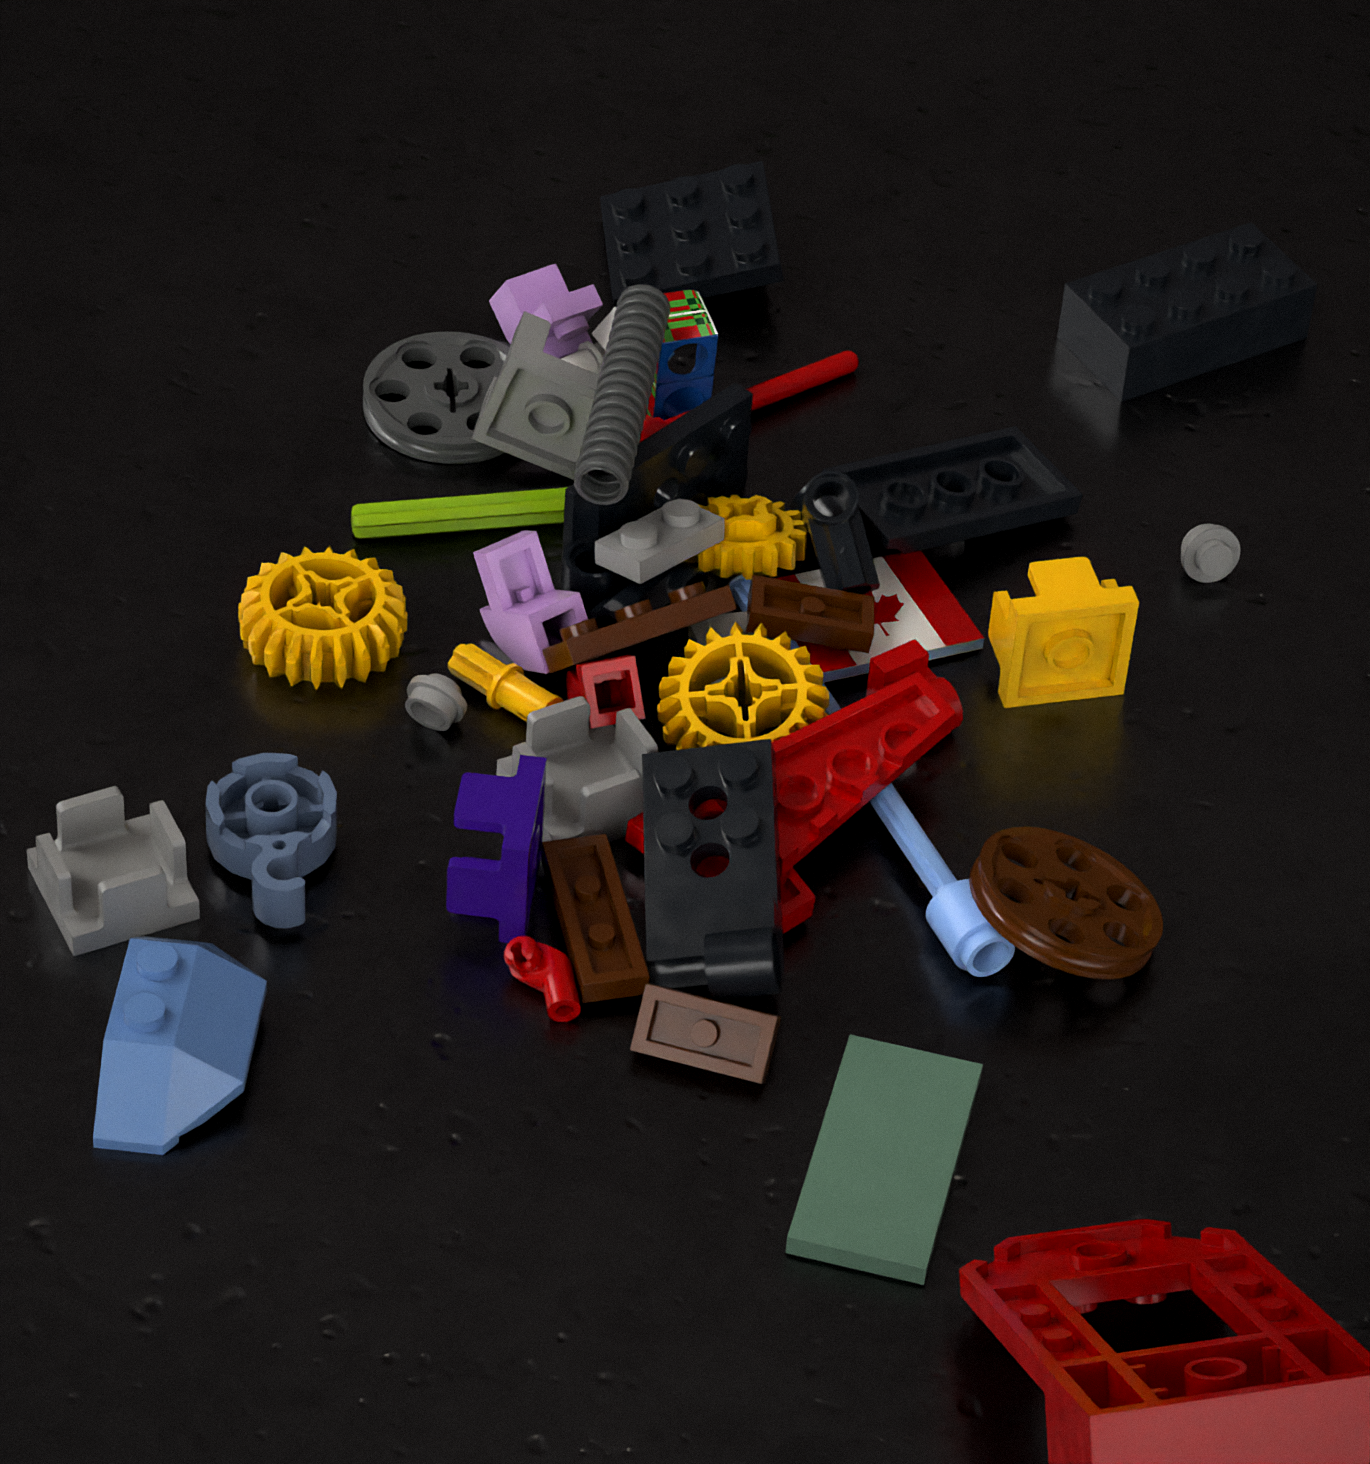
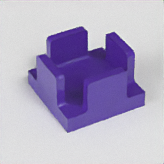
[446,755,547,943]

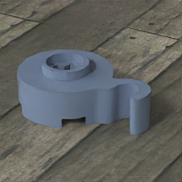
[205,753,337,928]

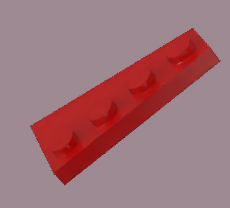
[714,671,956,876]

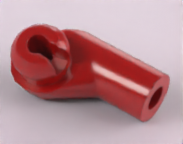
[504,935,581,1022]

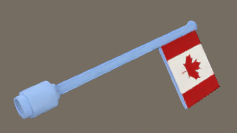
[729,551,1015,977]

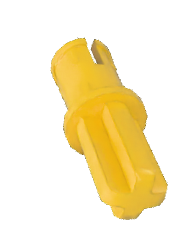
[448,644,563,723]

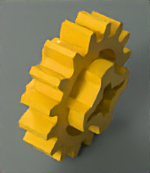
[685,495,808,580]

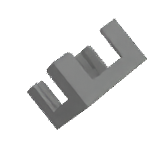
[471,311,606,480]

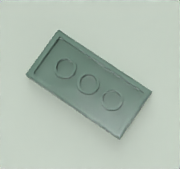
[785,1034,983,1285]

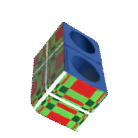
[646,290,718,420]

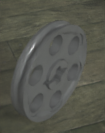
[363,331,510,464]

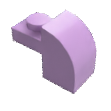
[489,263,603,359]
[473,530,588,674]

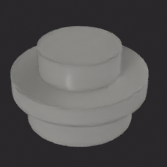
[1181,523,1240,583]
[405,673,467,731]

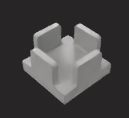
[496,696,658,842]
[27,786,200,957]

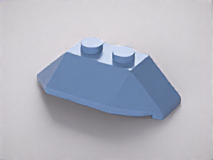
[93,936,267,1155]

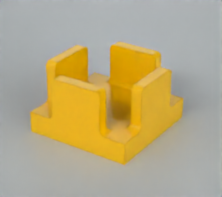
[988,557,1139,708]

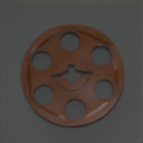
[969,827,1163,979]

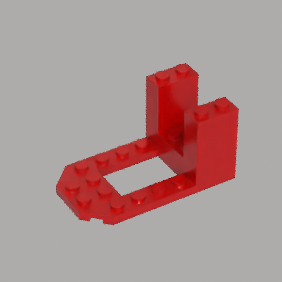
[959,1219,1370,1464]

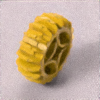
[238,545,408,690]
[657,622,829,750]

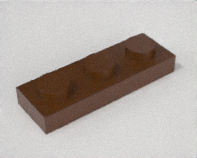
[542,581,737,674]
[541,834,649,1003]

